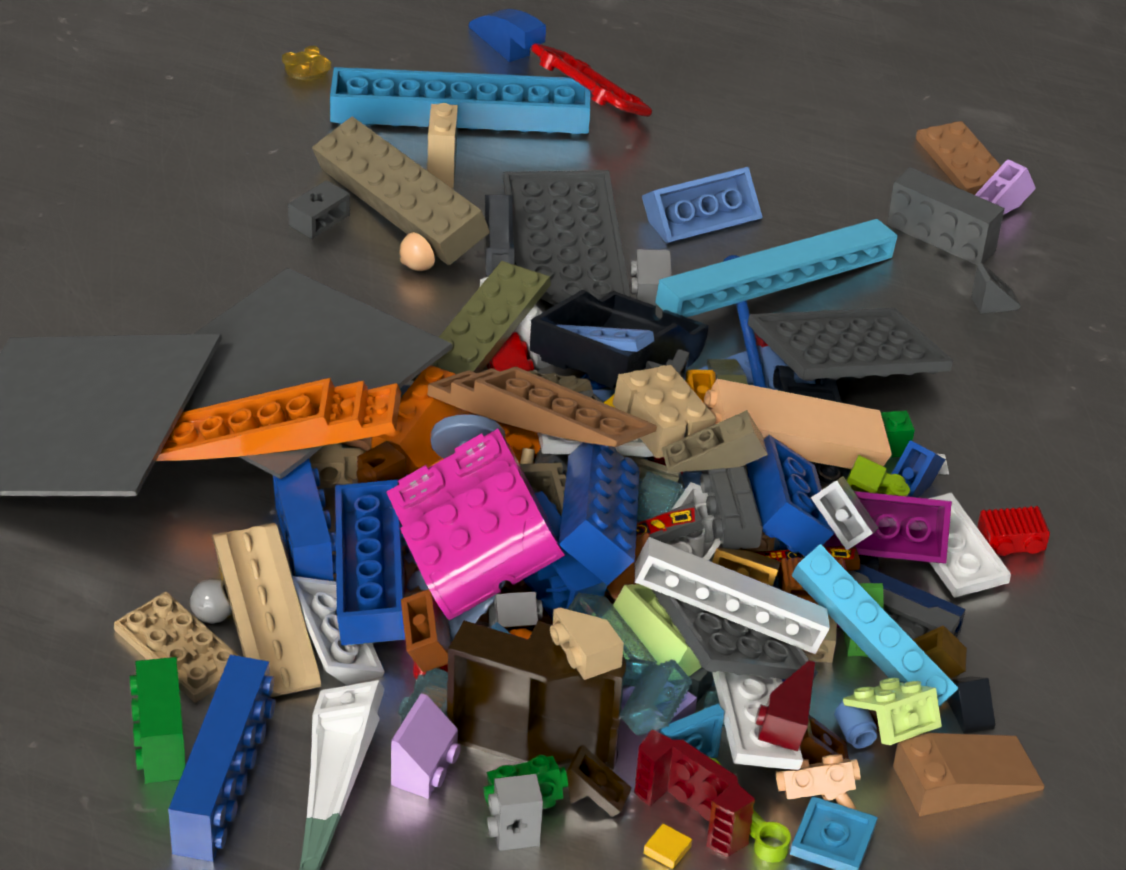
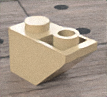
[550,608,624,680]

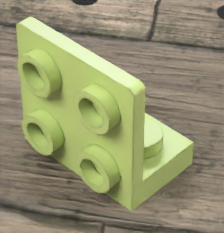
[843,678,942,745]

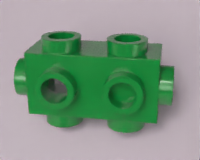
[483,755,568,809]

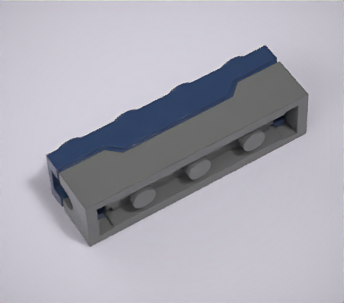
[847,564,966,640]

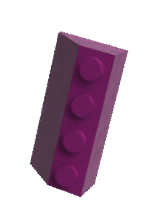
[822,489,952,564]

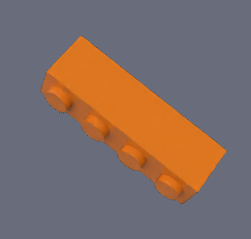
[371,365,476,475]

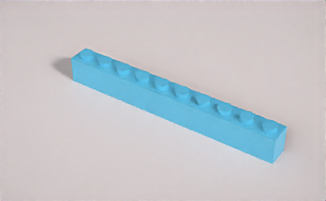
[655,219,898,317]

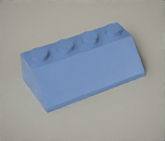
[642,167,763,243]

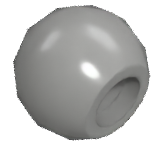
[190,578,232,624]

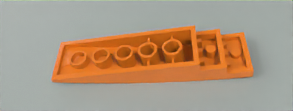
[156,378,401,461]

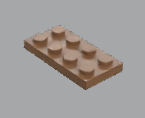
[916,121,1001,195]

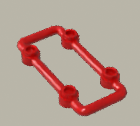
[531,43,652,117]

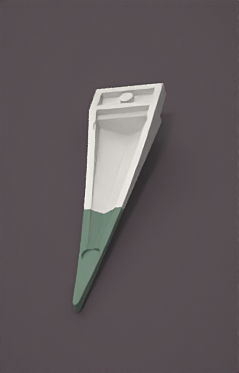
[300,680,385,870]

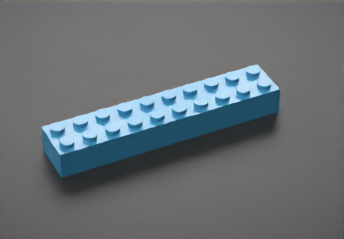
[330,67,590,134]

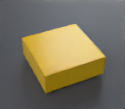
[644,823,692,869]

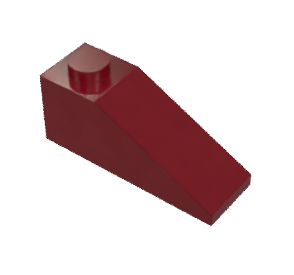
[755,660,815,751]

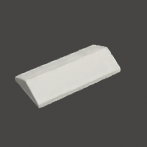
[292,576,385,685]

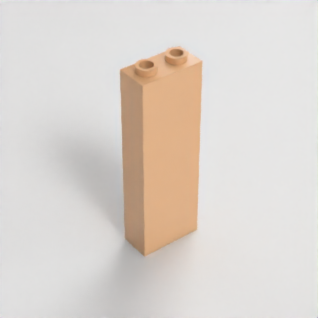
[704,379,892,469]

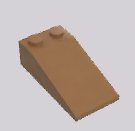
[893,733,1045,817]

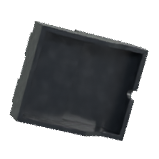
[529,290,709,388]

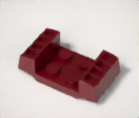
[634,729,756,857]

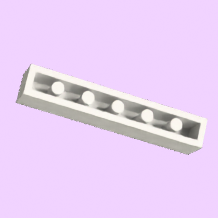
[635,537,830,654]

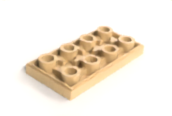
[114,592,239,703]

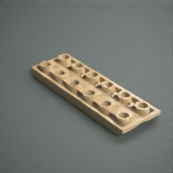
[212,523,321,697]

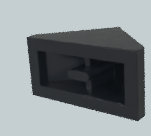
[947,676,996,734]

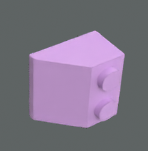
[391,693,461,799]

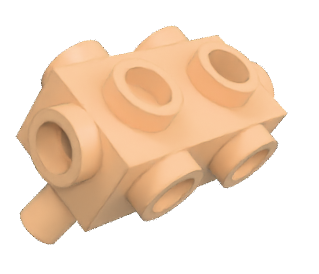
[775,754,860,810]

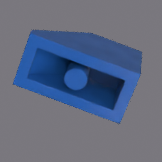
[892,440,946,498]

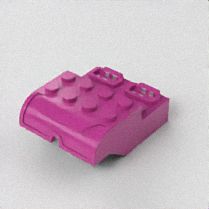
[386,429,565,621]

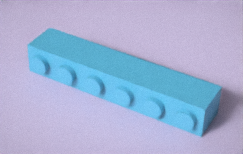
[791,544,958,708]

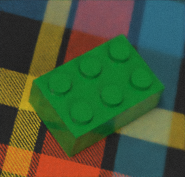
[129,657,186,783]

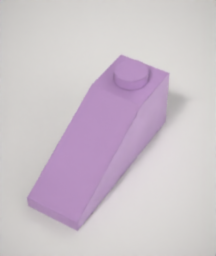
[975,159,1036,214]

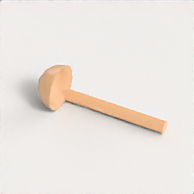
[399,232,435,271]

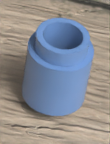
[834,701,877,748]

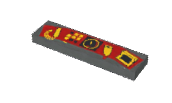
[636,502,704,543]

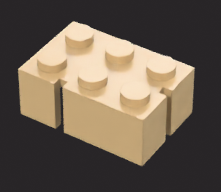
[613,365,716,458]

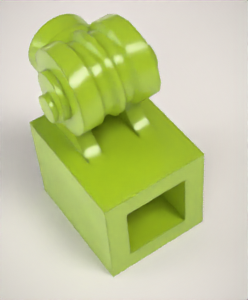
[846,455,910,496]

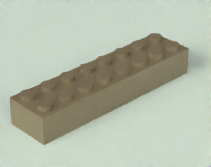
[312,116,490,266]

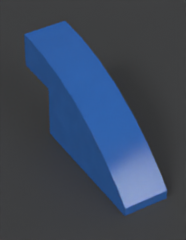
[469,9,546,63]

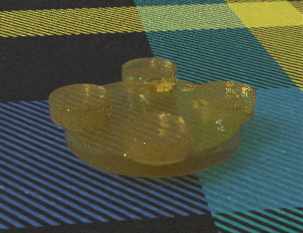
[282,46,331,81]

